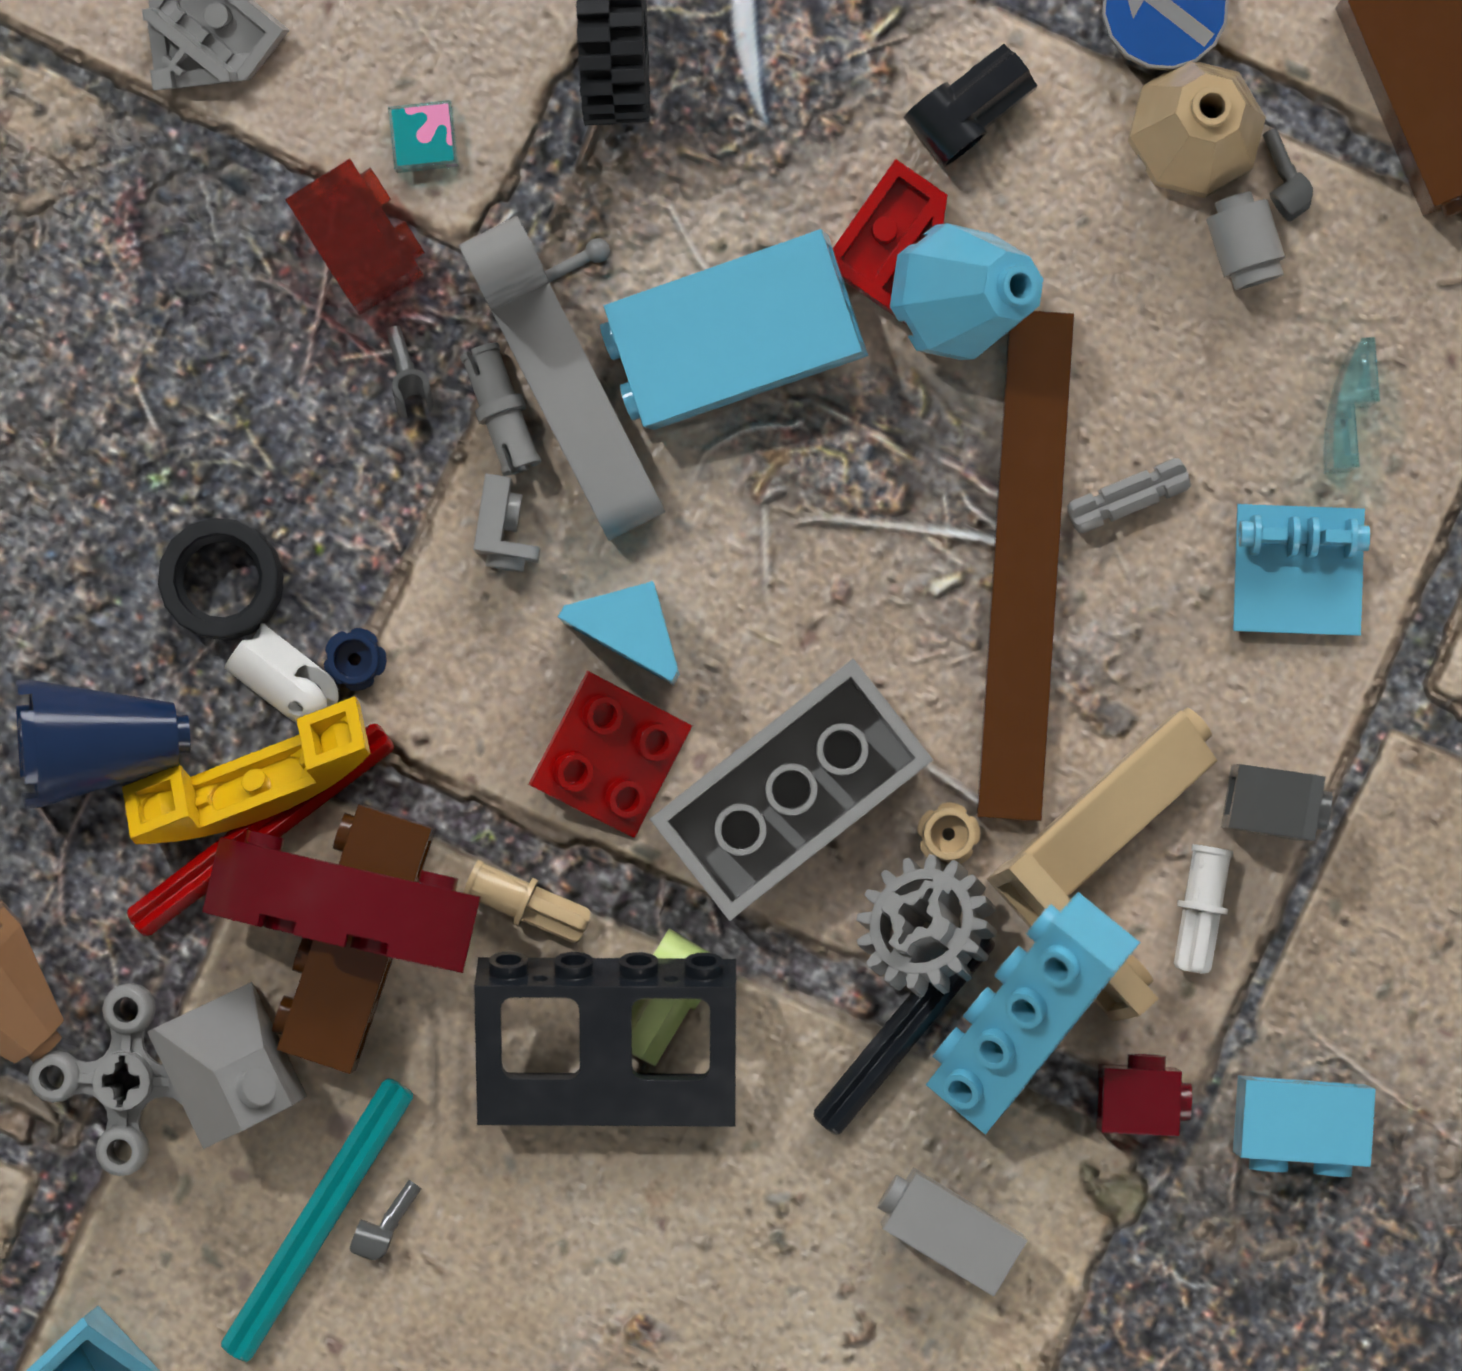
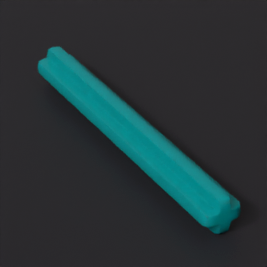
[221,1078,413,1362]

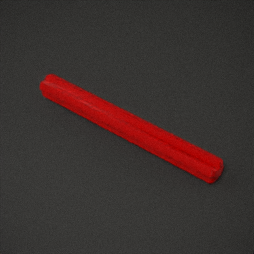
[126,723,394,936]

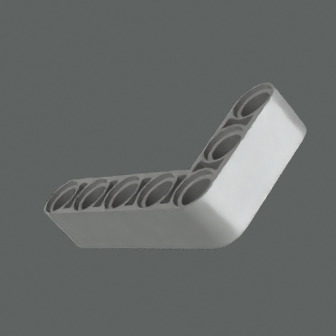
[458,216,665,541]

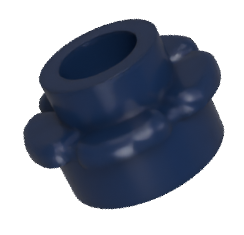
[324,628,387,691]

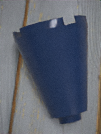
[16,680,191,809]

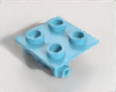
[1233,504,1370,636]

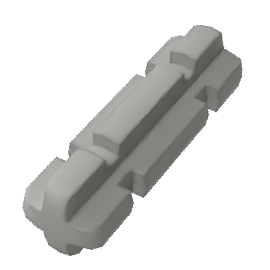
[1067,458,1191,533]

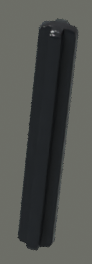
[813,938,995,1135]

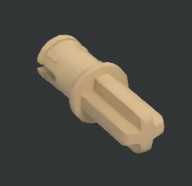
[463,859,591,943]

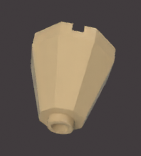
[1127,61,1266,198]

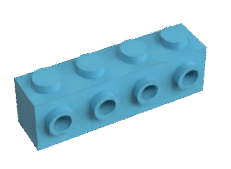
[926,892,1140,1135]

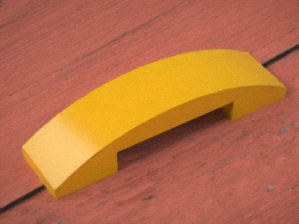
[122,696,370,845]

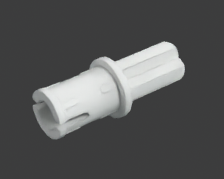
[1174,844,1233,974]

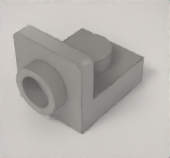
[473,473,541,572]

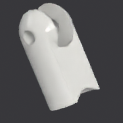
[224,623,339,723]

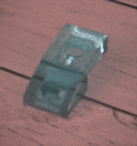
[1323,337,1380,474]

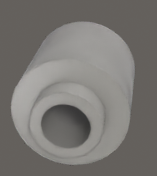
[1206,191,1285,291]

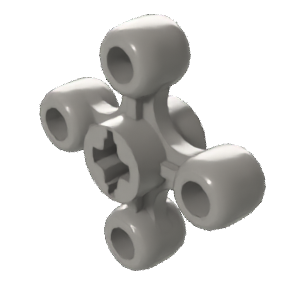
[28,983,181,1176]

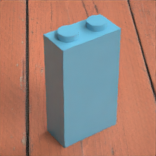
[600,229,868,430]

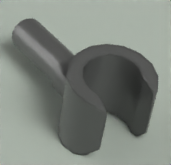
[1262,129,1313,221]
[386,326,434,418]
[350,1180,422,1260]

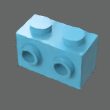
[1233,1075,1376,1177]

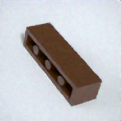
[272,804,437,1074]

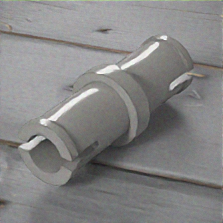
[460,342,541,476]

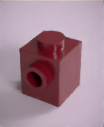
[1096,1054,1192,1136]

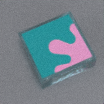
[388,100,459,173]

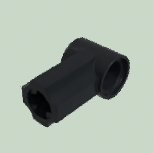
[903,44,1038,168]

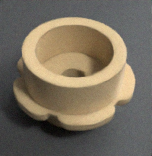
[917,803,980,864]

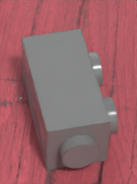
[877,1167,1027,1296]

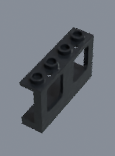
[474,951,736,1127]

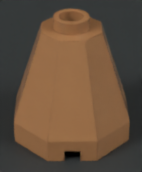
[0,900,64,1064]

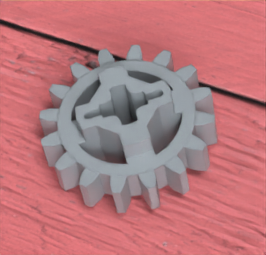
[856,854,997,997]

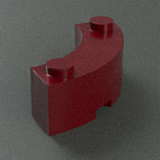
[202,830,481,973]

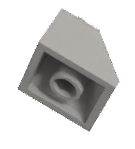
[147,982,307,1149]

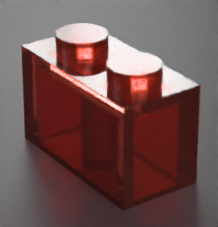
[285,158,425,315]

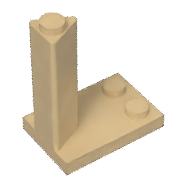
[986,708,1217,1022]

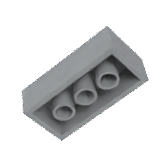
[650,659,933,921]

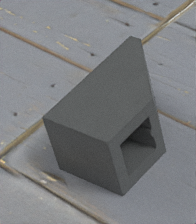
[1221,764,1333,841]

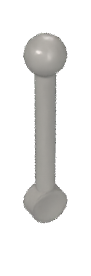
[545,238,610,283]

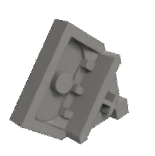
[142,0,290,91]

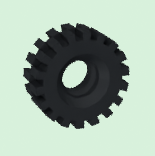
[576,0,650,126]

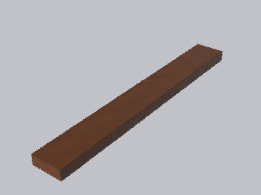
[976,311,1074,821]

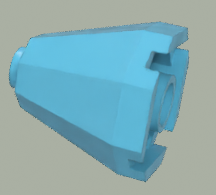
[890,223,1043,360]

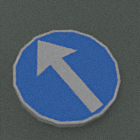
[1102,0,1229,71]

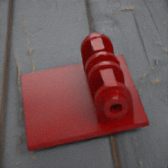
[528,670,693,838]

